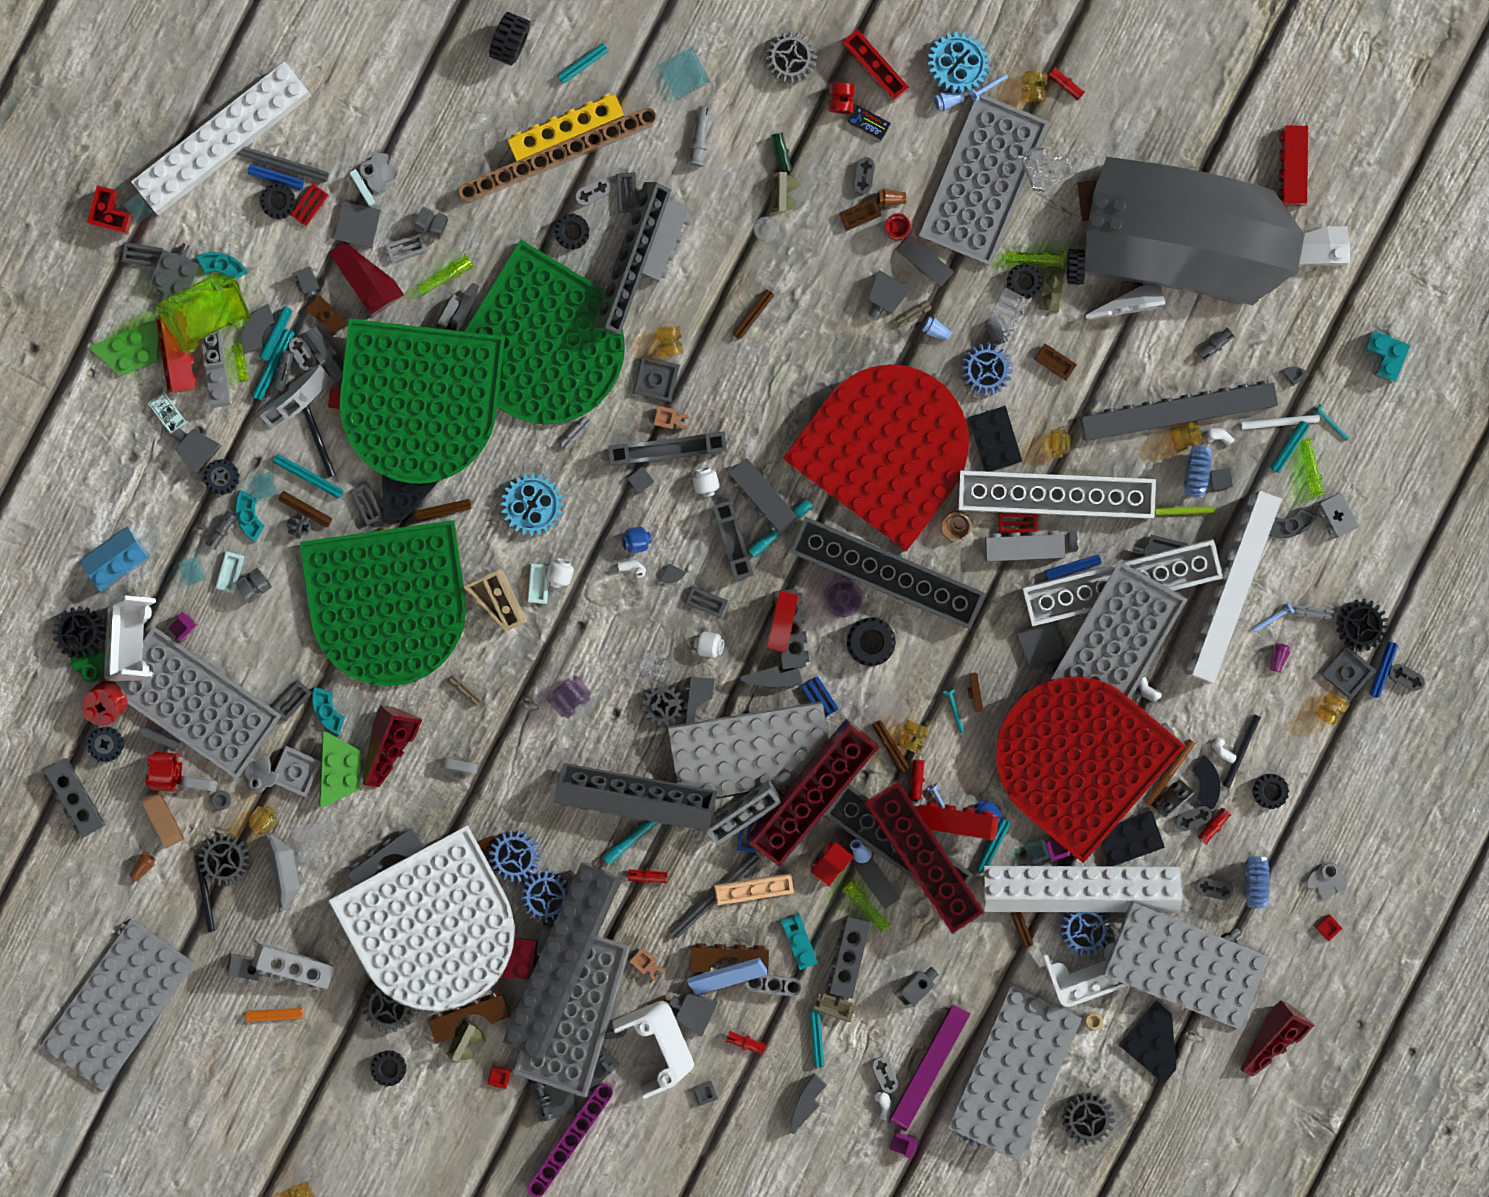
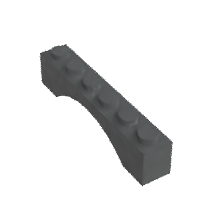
[608,431,727,466]

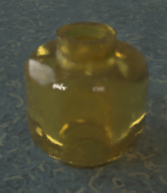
[1045,429,1071,457]
[249,806,278,835]

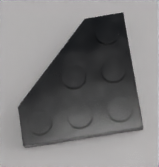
[382,475,440,521]
[1119,1001,1177,1084]

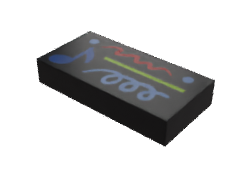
[848,105,891,141]

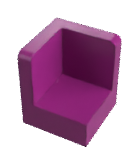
[169,612,199,642]
[1044,839,1070,861]
[889,1131,918,1159]

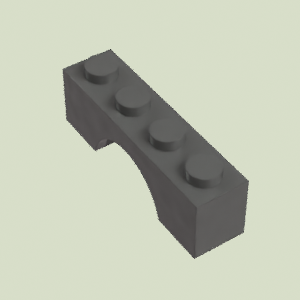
[713,500,754,581]
[682,676,714,724]
[347,827,426,886]

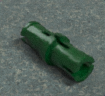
[771,132,792,172]

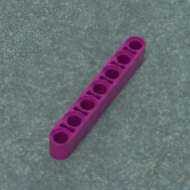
[889,1004,970,1132]
[528,1082,613,1197]

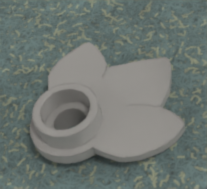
[359,153,398,192]
[244,756,279,794]
[1307,861,1347,900]

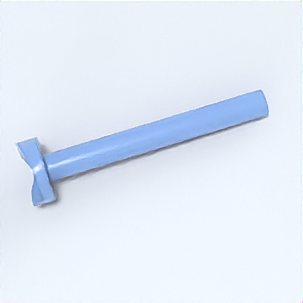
[968,74,1008,101]
[1253,602,1296,632]
[927,783,945,808]

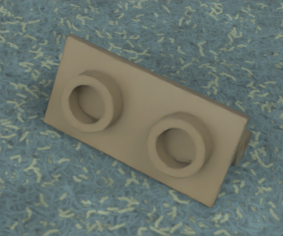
[813,993,856,1022]

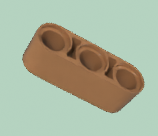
[141,791,184,848]

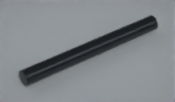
[303,404,336,478]
[1223,714,1261,788]
[194,855,216,932]

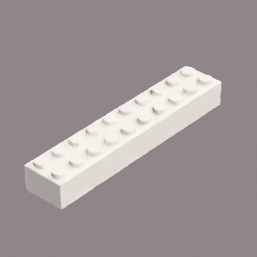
[131,61,312,215]
[958,471,1156,519]
[1187,491,1282,683]
[1022,539,1223,626]
[983,866,1182,913]

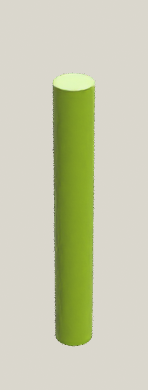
[1155,506,1214,516]

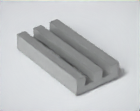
[385,233,428,264]

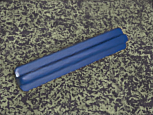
[247,164,304,190]
[1045,554,1102,580]
[1370,642,1398,698]

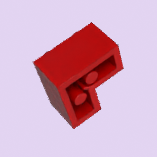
[87,185,133,235]
[810,841,854,886]

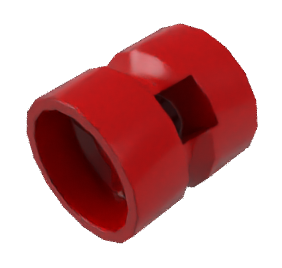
[828,83,855,114]
[884,213,911,241]

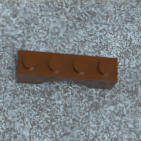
[690,943,769,974]
[428,992,511,1043]

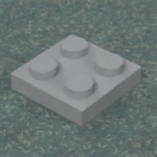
[275,746,321,797]

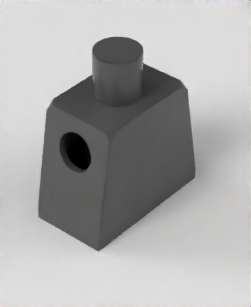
[867,270,911,320]
[172,428,222,474]
[226,953,273,981]
[895,967,939,1008]
[669,993,718,1037]

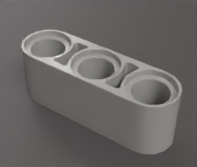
[745,974,802,996]

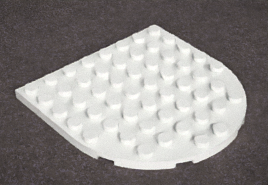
[329,825,514,1011]

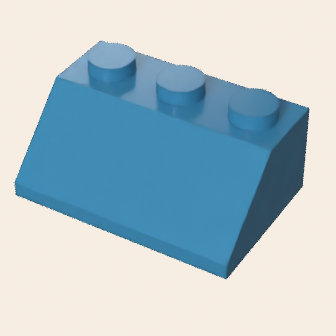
[80,526,151,592]

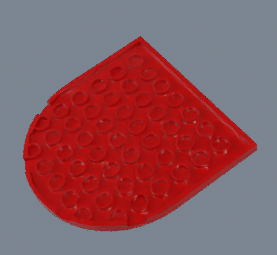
[782,364,969,552]
[996,676,1186,863]

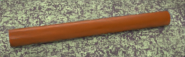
[1145,739,1196,807]

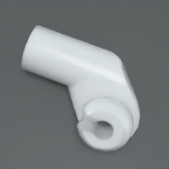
[1205,428,1235,446]
[618,560,646,578]
[1138,677,1162,701]
[1212,737,1236,764]
[875,1092,893,1121]

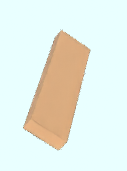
[714,873,794,905]

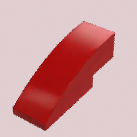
[767,591,799,652]

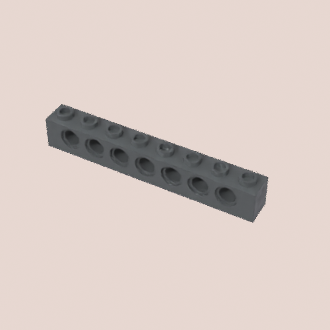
[592,182,672,335]

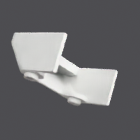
[104,596,156,681]
[1039,922,1129,1007]
[613,1001,694,1099]

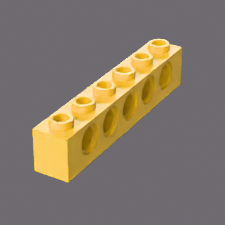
[508,93,624,161]

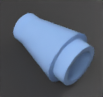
[934,91,964,111]
[921,317,952,341]
[850,839,872,863]

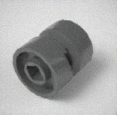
[414,207,449,240]
[235,567,272,604]

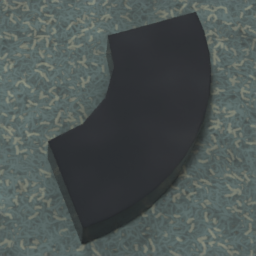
[1192,755,1220,810]

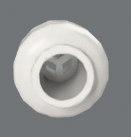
[692,467,719,497]
[546,558,574,588]
[694,631,724,658]

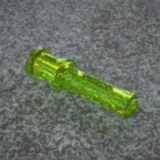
[1005,250,1065,269]
[417,253,474,296]
[1300,438,1326,498]
[841,879,890,933]

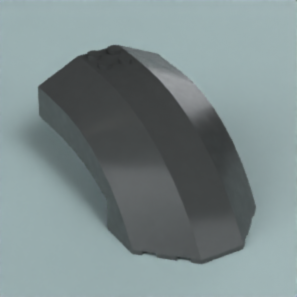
[1085,157,1305,305]

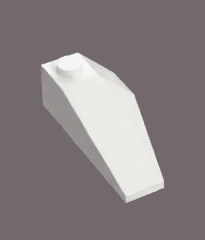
[1084,284,1165,320]

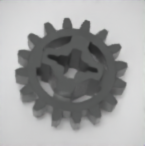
[642,684,684,726]

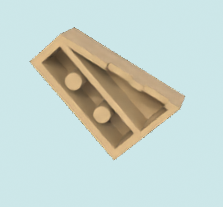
[464,569,528,631]

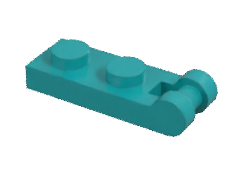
[781,912,818,970]

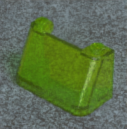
[156,273,251,353]

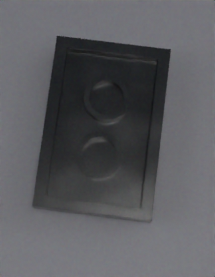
[968,406,1022,472]
[1101,811,1165,867]

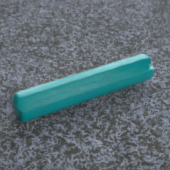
[558,43,608,84]
[259,306,293,361]
[1270,421,1310,473]
[977,818,1011,873]
[809,1010,824,1068]

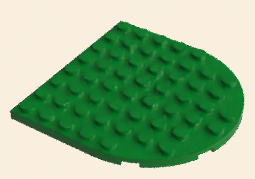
[465,240,625,424]
[340,318,505,484]
[300,520,466,686]

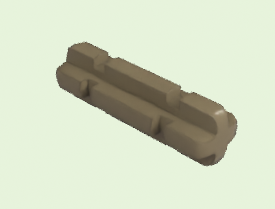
[895,300,931,328]
[448,674,482,706]

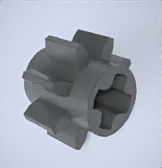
[286,513,311,539]

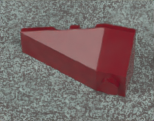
[329,242,405,317]
[362,705,422,787]
[1240,1000,1315,1077]

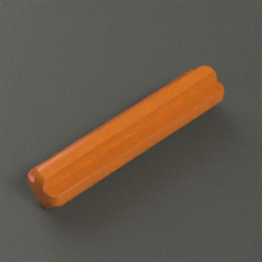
[245,1008,303,1022]

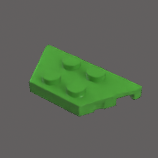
[89,320,159,376]
[319,732,361,807]

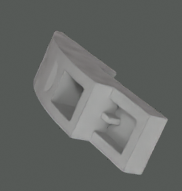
[201,330,231,408]
[258,364,331,428]

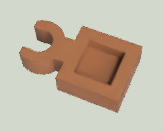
[654,406,690,429]
[629,947,665,981]

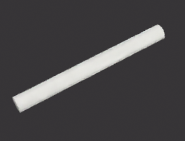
[1241,415,1320,430]

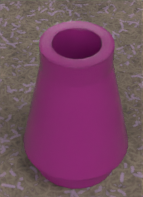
[1270,643,1291,673]

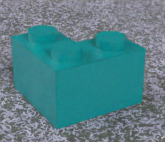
[1364,330,1411,383]

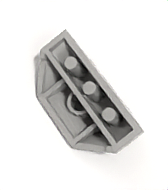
[266,833,304,912]

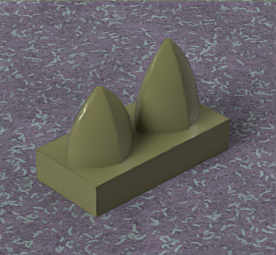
[771,172,801,213]
[1039,270,1064,312]
[447,1019,486,1062]

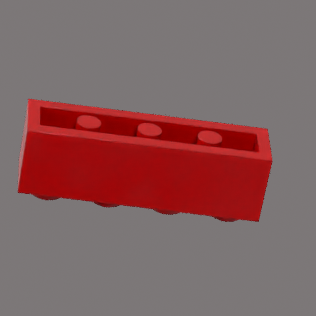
[842,29,909,103]
[1278,125,1309,206]
[155,312,196,394]
[918,801,999,840]

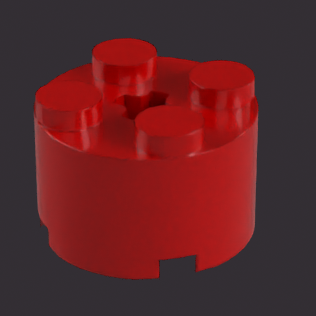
[82,681,127,726]
[145,751,182,792]

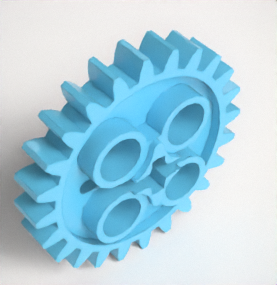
[927,31,990,94]
[501,473,564,536]

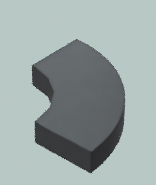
[449,283,479,331]
[242,304,275,354]
[1269,507,1318,538]

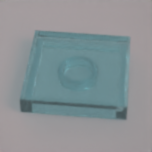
[658,48,710,100]

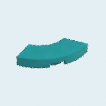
[196,252,249,282]
[235,489,265,543]
[312,687,346,736]

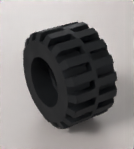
[489,12,530,66]
[846,617,896,666]

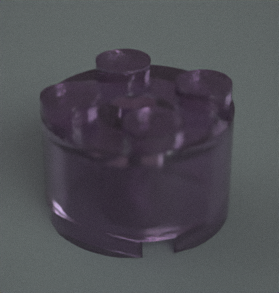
[823,578,862,617]
[546,674,591,719]

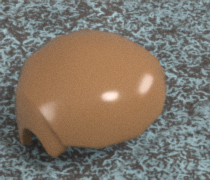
[941,511,972,541]

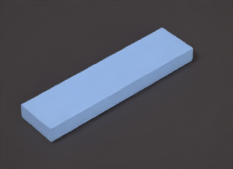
[688,958,767,995]

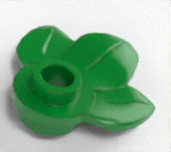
[71,648,105,682]

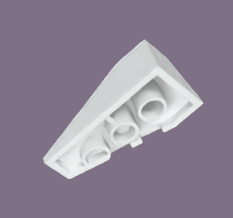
[1299,226,1350,266]

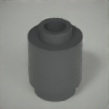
[986,315,1011,345]

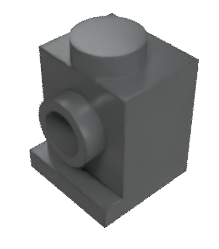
[292,266,320,298]

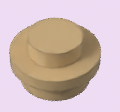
[1083,1011,1103,1031]

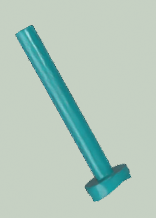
[1313,404,1349,441]
[943,688,964,733]

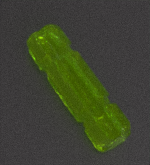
[231,343,249,382]

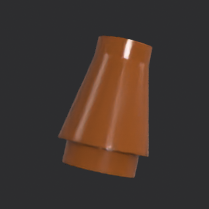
[877,188,906,207]
[129,852,156,882]

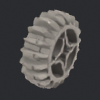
[765,31,817,84]

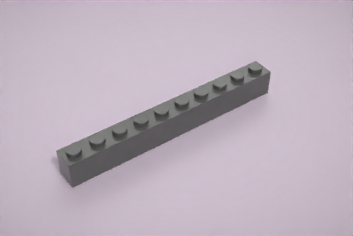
[1080,380,1278,441]

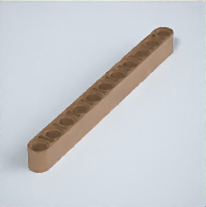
[459,107,657,202]

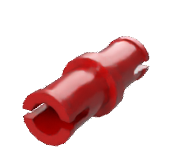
[1048,67,1085,101]
[909,759,925,800]
[1197,807,1231,845]
[628,869,668,884]
[726,1030,766,1055]

